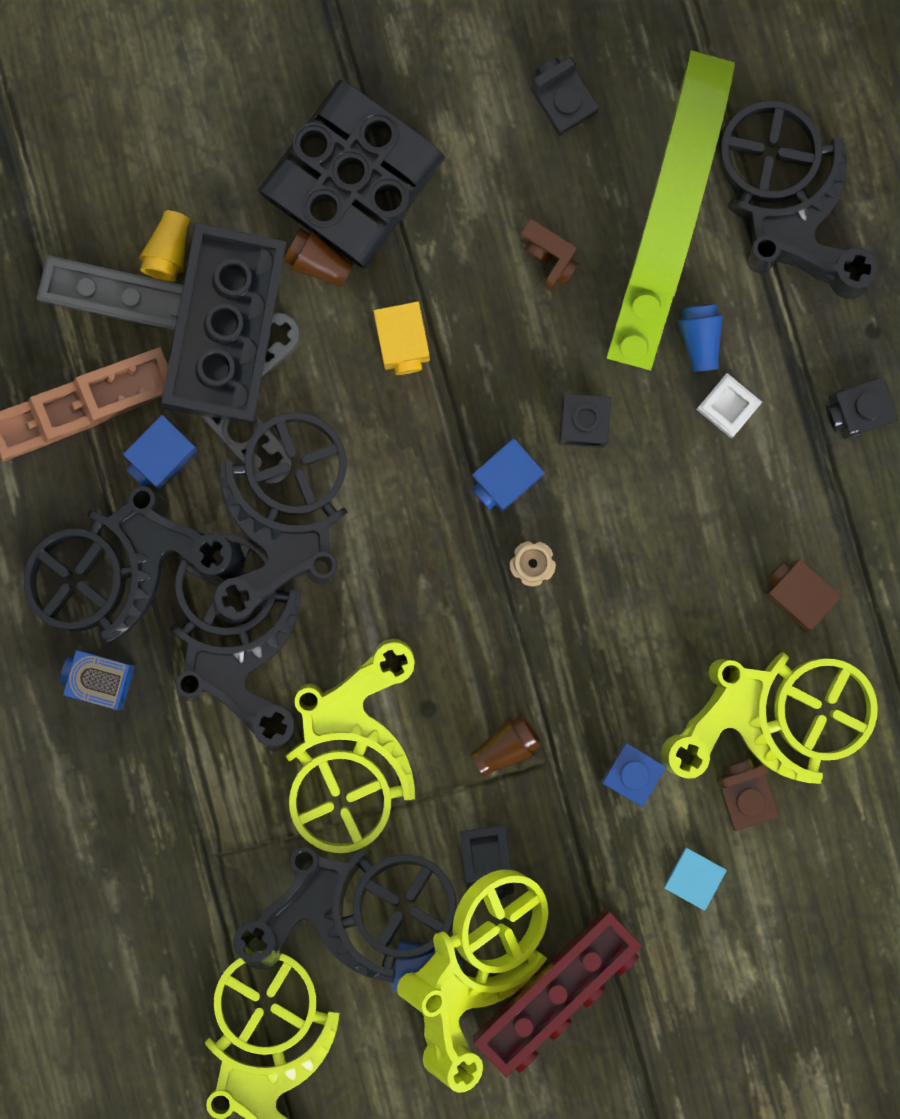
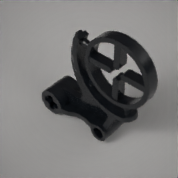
[720,101,878,299]
[213,412,348,624]
[24,486,245,644]
[170,534,301,749]
[233,847,457,983]

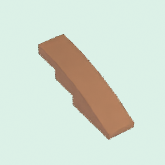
[0,347,168,463]

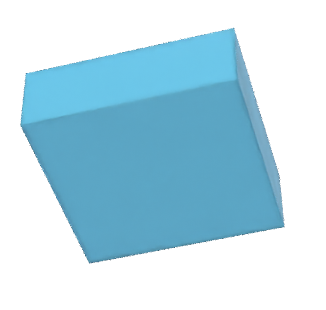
[663,847,727,911]

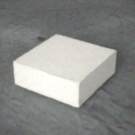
[696,373,762,439]

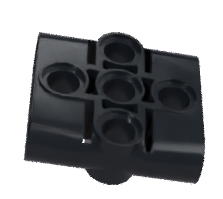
[257,80,446,269]

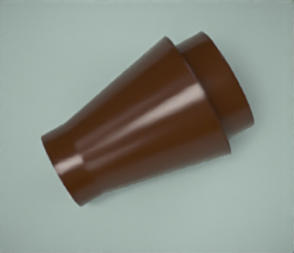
[283,228,354,288]
[470,715,542,777]

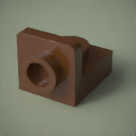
[520,218,579,292]
[717,758,779,831]

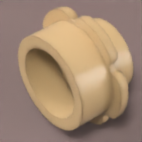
[510,541,556,587]

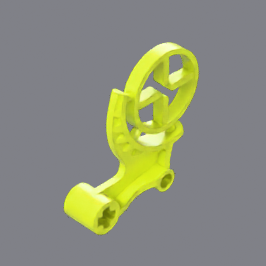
[285,639,415,853]
[660,652,878,784]
[397,870,548,1093]
[204,951,340,1119]

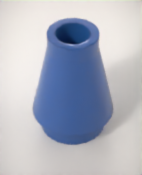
[677,304,723,372]

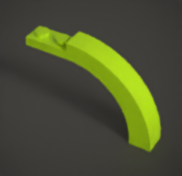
[607,50,735,371]

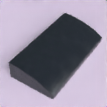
[160,223,287,422]

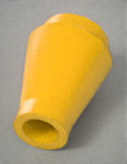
[139,210,190,282]

